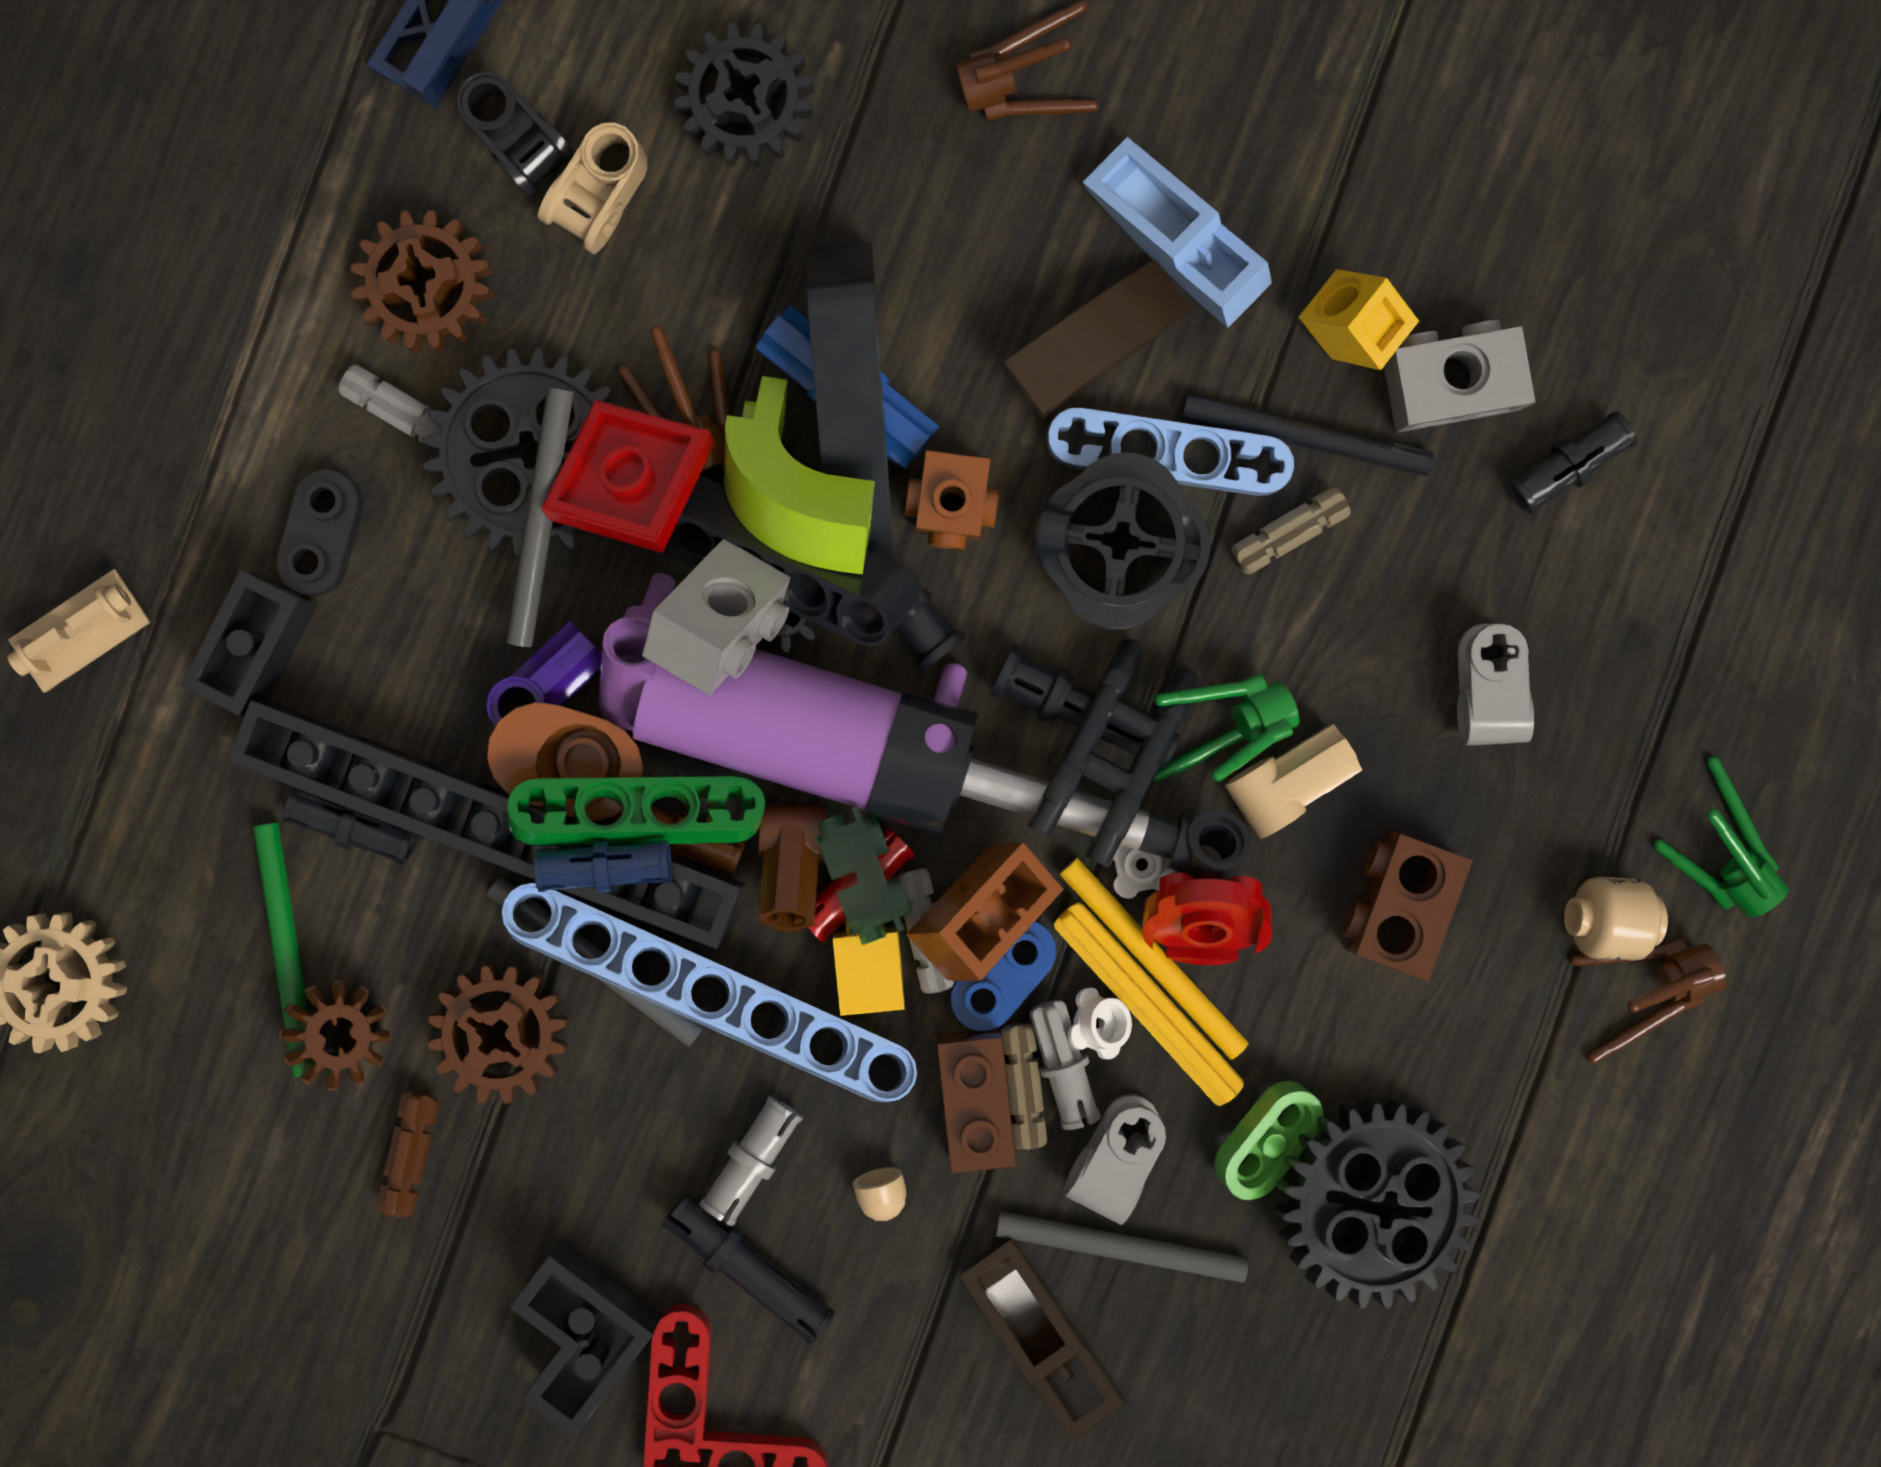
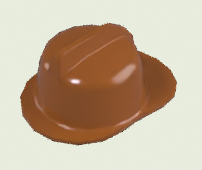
[487,702,644,821]

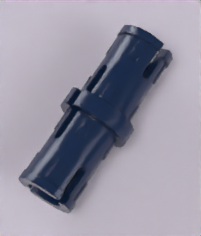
[534,840,672,893]

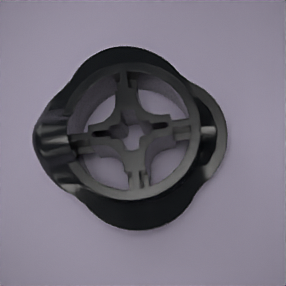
[1031,452,1210,629]

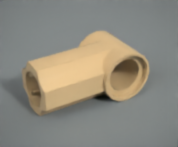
[1224,724,1362,840]

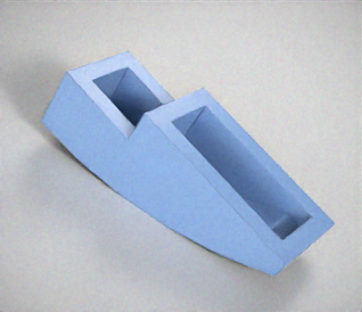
[1083,137,1272,328]

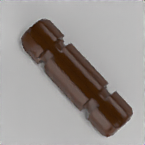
[377,1091,439,1218]

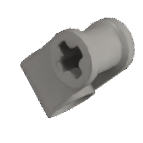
[1457,623,1534,746]
[1063,1094,1166,1225]

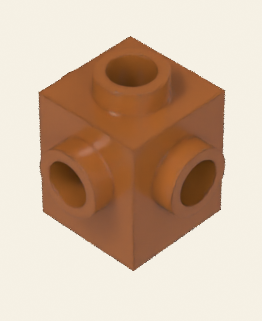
[905,450,999,550]

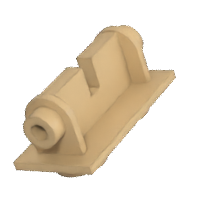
[7,569,151,693]

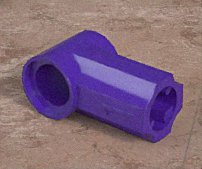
[486,621,602,726]

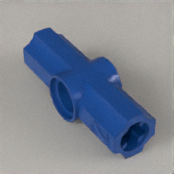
[755,305,939,470]

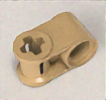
[538,122,648,254]

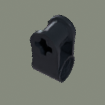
[457,72,575,200]

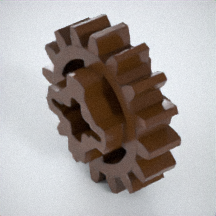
[350,210,494,353]
[427,963,570,1104]

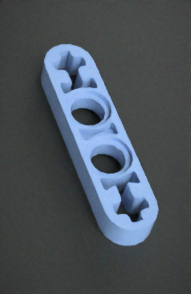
[1047,408,1294,496]

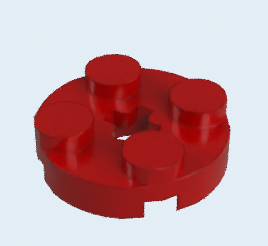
[1142,873,1272,965]

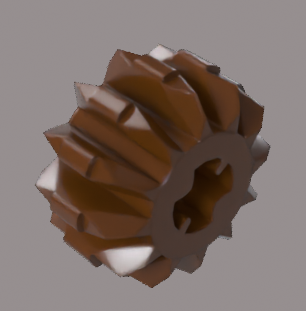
[277,980,391,1091]

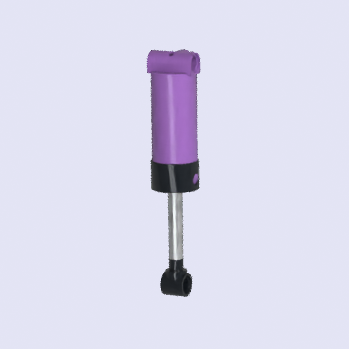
[598,573,1250,880]

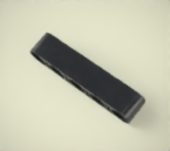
[663,475,919,646]

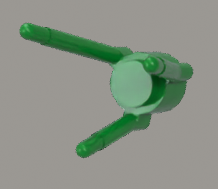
[1152,673,1299,783]
[1653,756,1789,919]

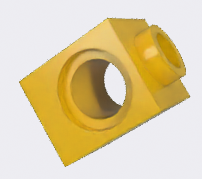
[1298,269,1419,370]
[833,917,905,1016]

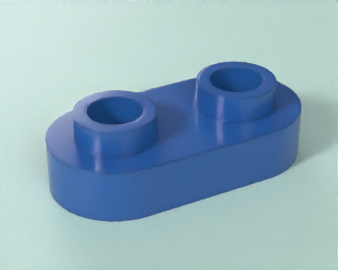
[951,920,1056,1031]

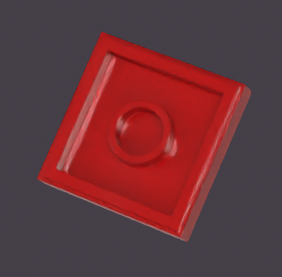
[541,399,715,553]

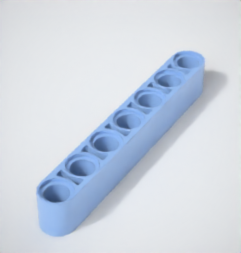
[502,883,917,1103]

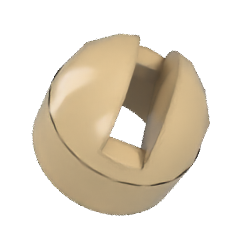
[853,1167,907,1221]

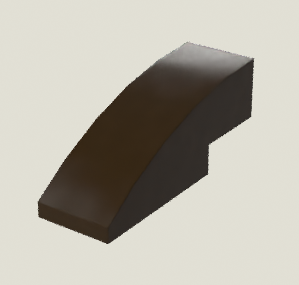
[1003,259,1192,421]
[960,1239,1128,1441]

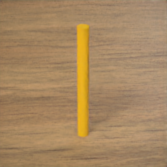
[1059,857,1249,1060]

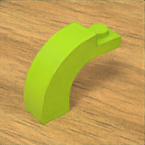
[724,376,875,575]

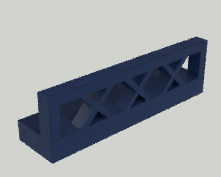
[367,0,504,110]

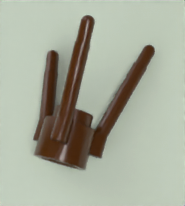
[955,0,1099,121]
[618,325,730,474]
[1570,938,1726,1064]

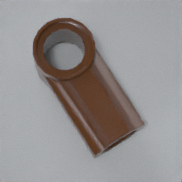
[758,802,827,932]

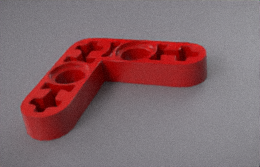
[644,1304,829,1467]

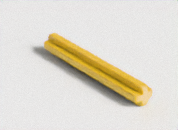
[1054,902,1244,1106]

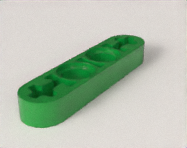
[507,776,765,846]

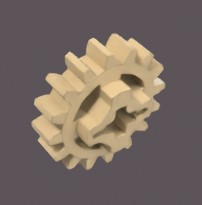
[0,912,127,1053]

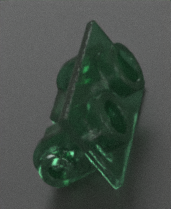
[815,806,912,946]

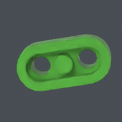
[1215,1081,1323,1200]

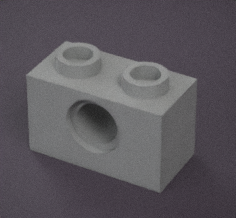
[1384,320,1536,433]
[642,539,791,696]

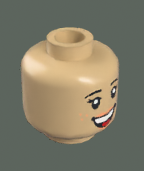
[1564,877,1668,961]

